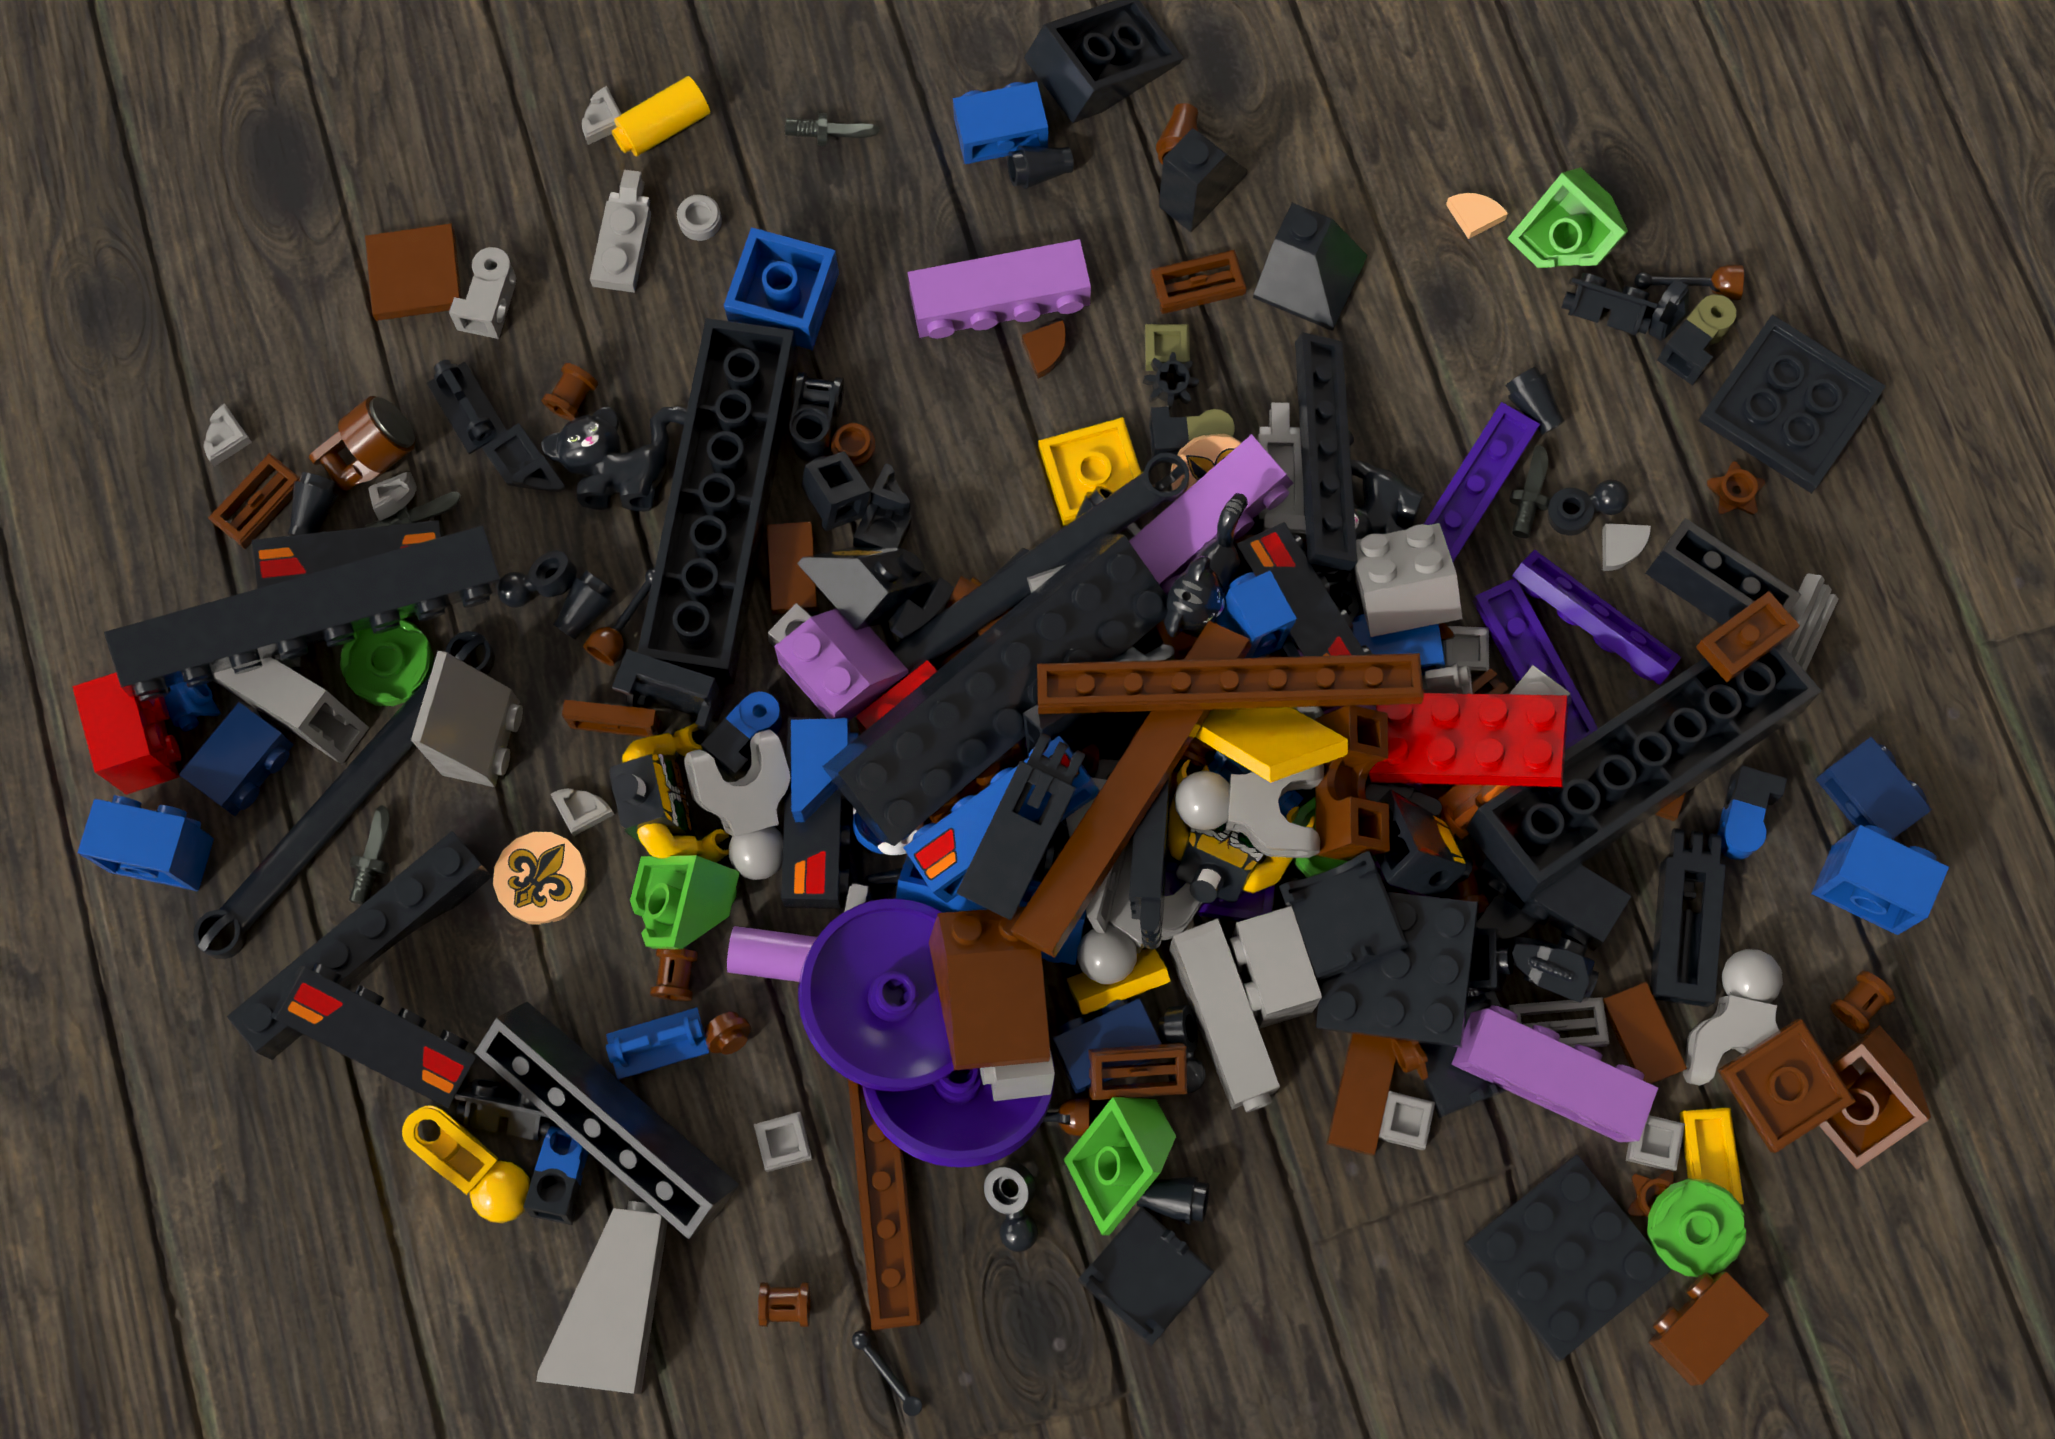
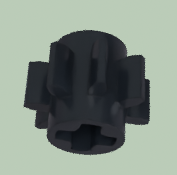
[1143,352,1199,410]

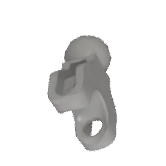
[684,729,791,880]
[1174,764,1324,858]
[1077,839,1202,984]
[1683,949,1783,1086]

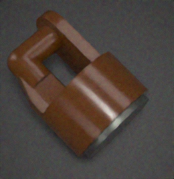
[309,396,415,491]

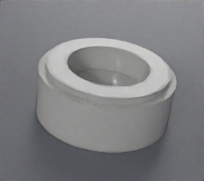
[677,195,722,241]

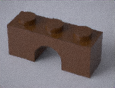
[1315,706,1390,861]

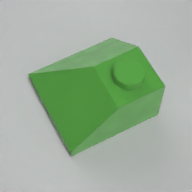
[1063,1097,1176,1235]

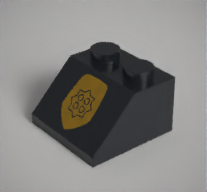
[797,547,934,630]

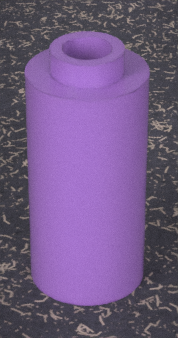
[727,926,817,982]

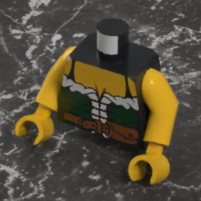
[610,723,729,862]
[1168,760,1315,903]

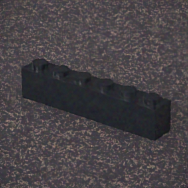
[474,1002,739,1239]

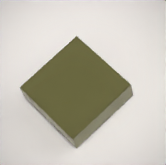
[1145,324,1190,371]

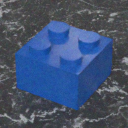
[724,227,839,350]
[77,795,214,891]
[1811,825,1949,935]

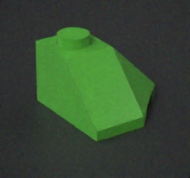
[1507,167,1628,268]
[630,855,740,949]

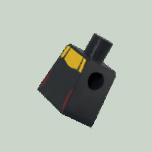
[1375,789,1473,897]

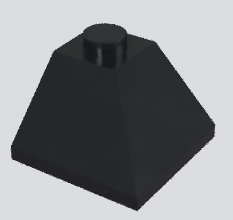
[1253,202,1368,331]

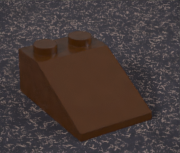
[929,906,1051,1070]

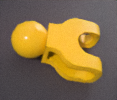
[402,1105,530,1223]

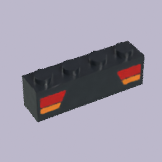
[252,520,441,589]
[1236,522,1372,712]
[781,717,852,909]
[270,962,476,1108]

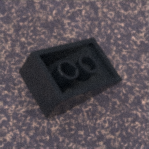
[1024,0,1183,123]

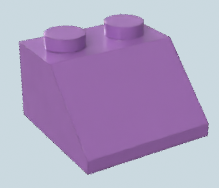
[774,608,908,722]

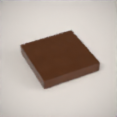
[365,223,462,321]
[1718,1019,1856,1153]

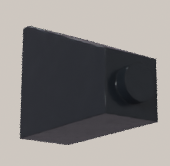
[1159,128,1248,232]

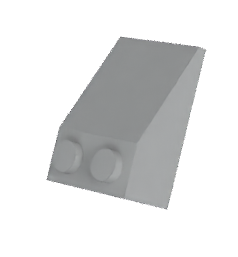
[411,651,523,787]

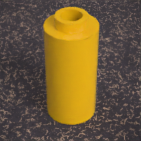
[611,76,710,157]

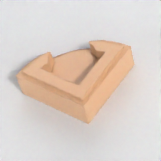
[1446,193,1508,239]

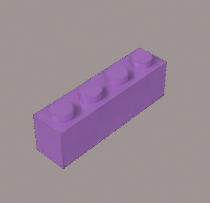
[908,239,1091,339]
[1129,434,1294,596]
[1451,1005,1658,1143]

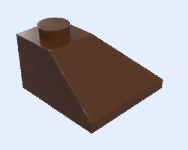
[1819,1025,1931,1170]

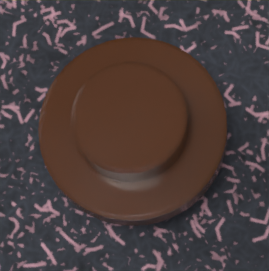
[831,423,876,467]
[705,1012,751,1055]

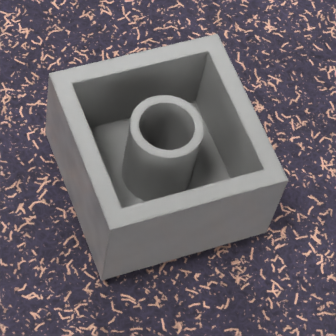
[1353,523,1462,637]
[1228,906,1322,1029]

